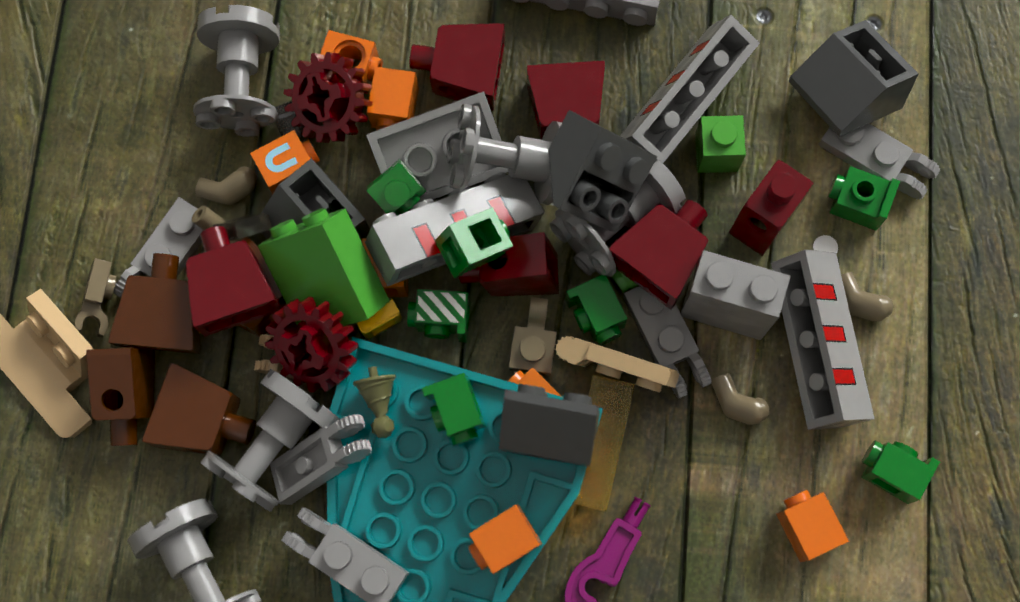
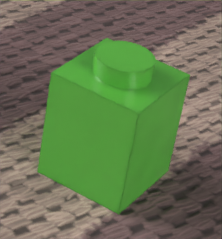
[695,115,746,173]

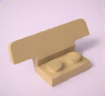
[0,289,94,438]

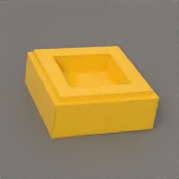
[357,299,402,339]

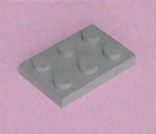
[366,92,509,205]

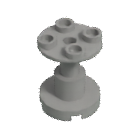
[193,5,280,137]
[447,104,562,206]
[549,160,686,277]
[200,369,340,512]
[127,498,262,602]

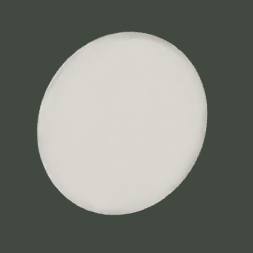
[813,235,838,254]

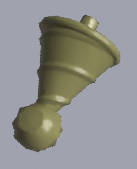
[353,366,396,438]

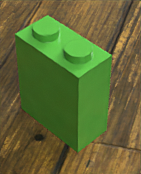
[258,208,390,326]

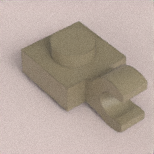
[74,258,117,338]
[509,297,557,376]

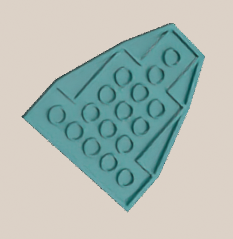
[327,337,603,602]

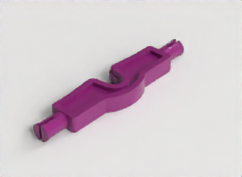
[564,497,651,602]

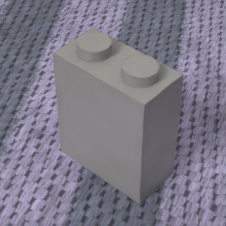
[681,250,790,340]

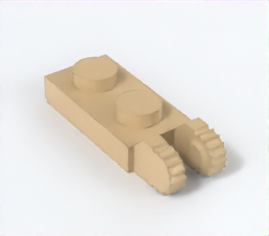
[555,336,680,393]

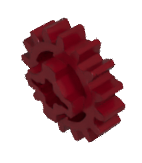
[283,52,373,143]
[265,297,358,393]

